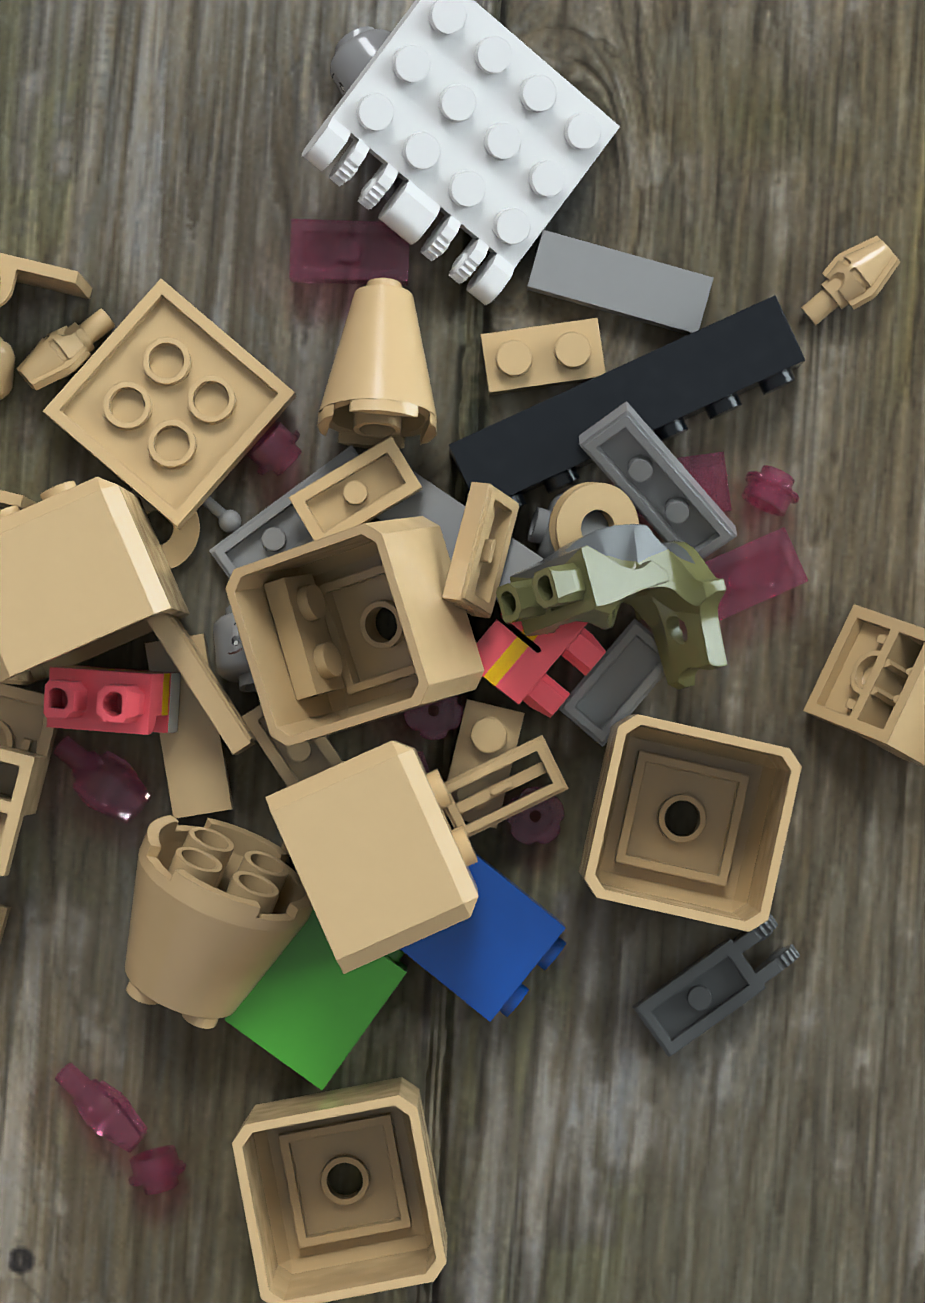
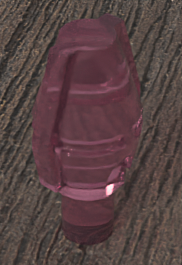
[53,736,151,824]
[55,1062,148,1153]

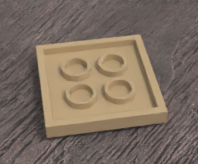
[43,279,296,530]

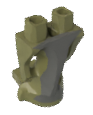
[496,524,727,690]

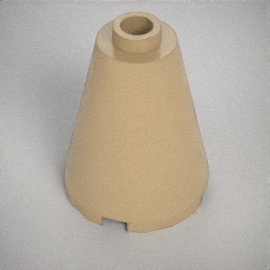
[318,278,438,449]

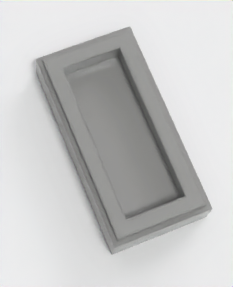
[558,619,665,747]

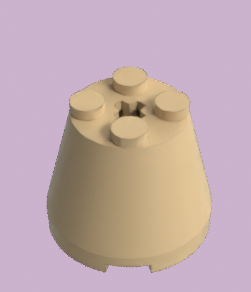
[125,815,313,1029]

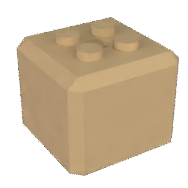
[0,477,190,685]
[225,516,485,746]
[579,714,802,932]
[265,740,479,974]
[232,1077,447,1303]

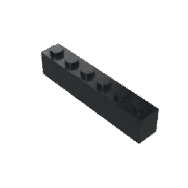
[449,295,805,508]

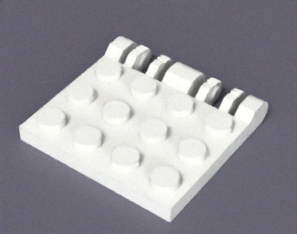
[302,0,620,305]

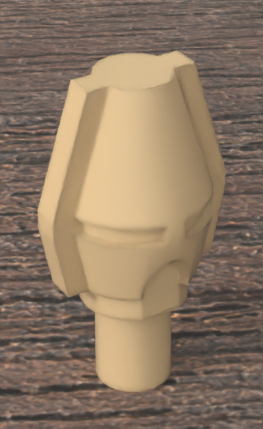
[801,236,900,325]
[16,308,115,391]

